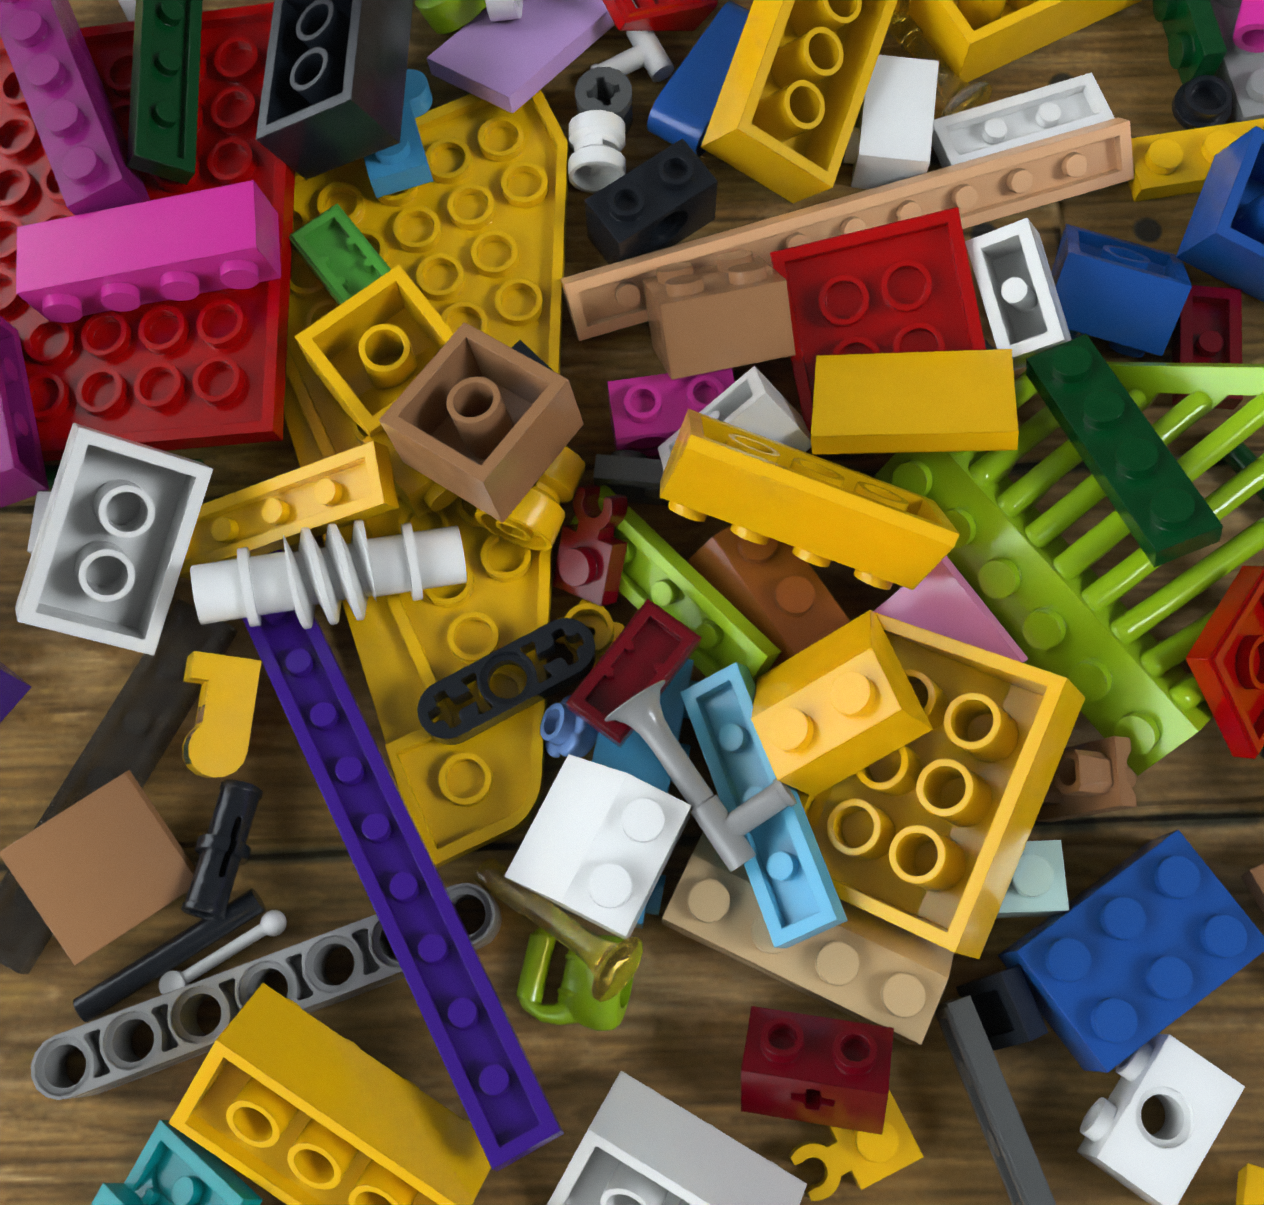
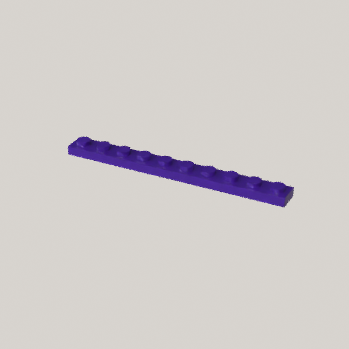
[242,549,564,1172]

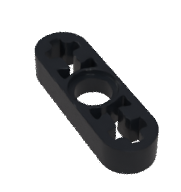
[417,618,596,745]

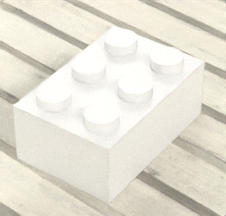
[15,423,213,656]

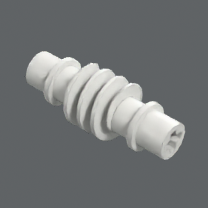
[190,519,467,629]

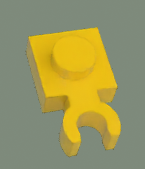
[788,1090,924,1201]

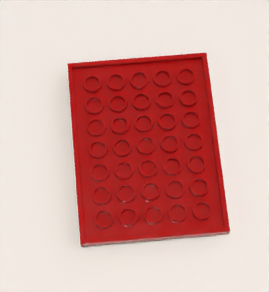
[0,2,295,461]

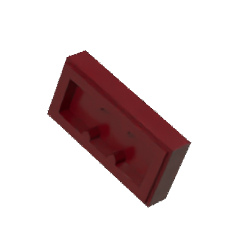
[566,599,701,748]

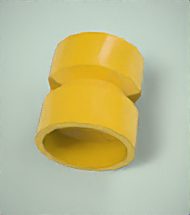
[474,447,585,551]

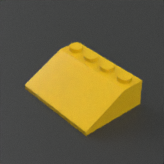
[797,612,1085,959]

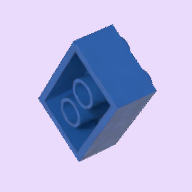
[998,829,1264,1073]

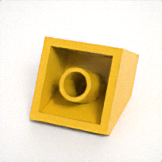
[294,265,454,438]
[751,610,933,797]

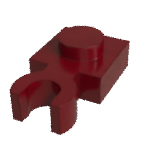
[552,485,628,606]

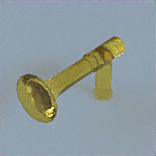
[888,0,992,118]
[475,858,644,1002]

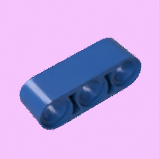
[647,0,750,158]

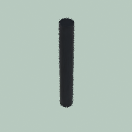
[73,888,266,1022]

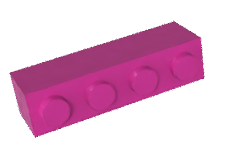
[16,180,281,323]

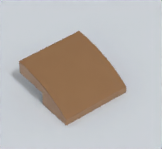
[0,770,196,966]

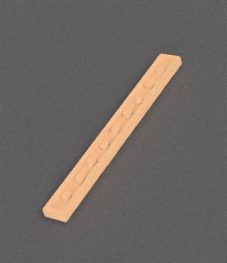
[561,117,1134,341]

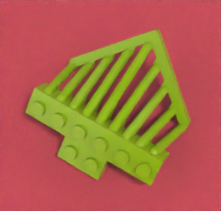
[874,362,1264,776]

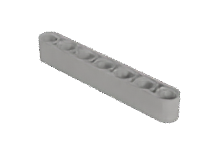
[31,883,502,1100]

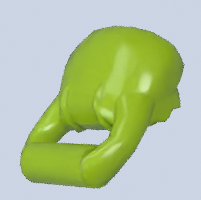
[516,921,636,1031]

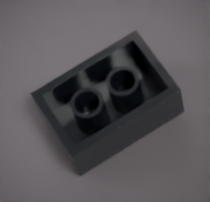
[256,0,413,180]

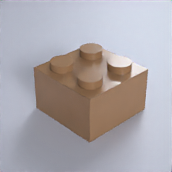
[642,250,795,380]
[379,322,584,523]

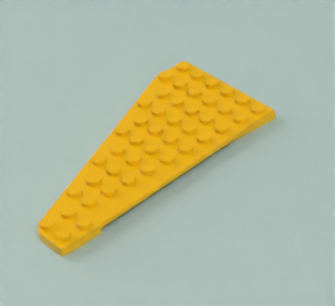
[284,90,569,868]

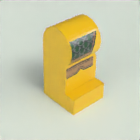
[182,651,261,778]

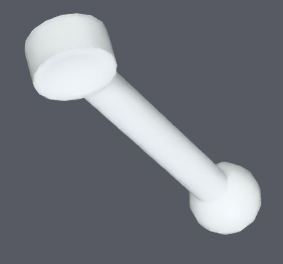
[159,910,287,995]

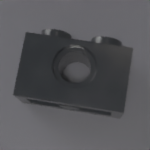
[585,138,718,264]

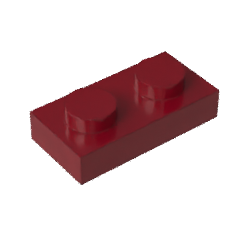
[1172,285,1243,410]

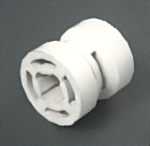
[568,110,626,193]

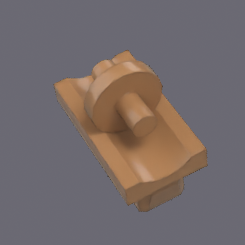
[1036,736,1137,822]

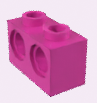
[607,368,735,460]

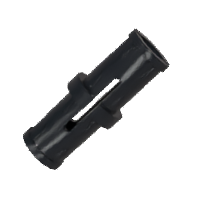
[181,779,263,921]

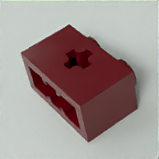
[741,1006,894,1135]

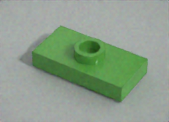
[289,204,391,305]

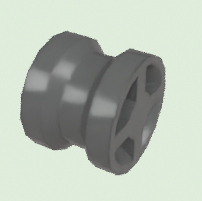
[575,67,633,135]

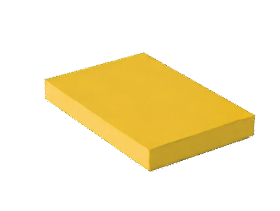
[811,349,1019,455]

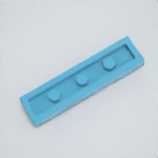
[680,662,848,948]

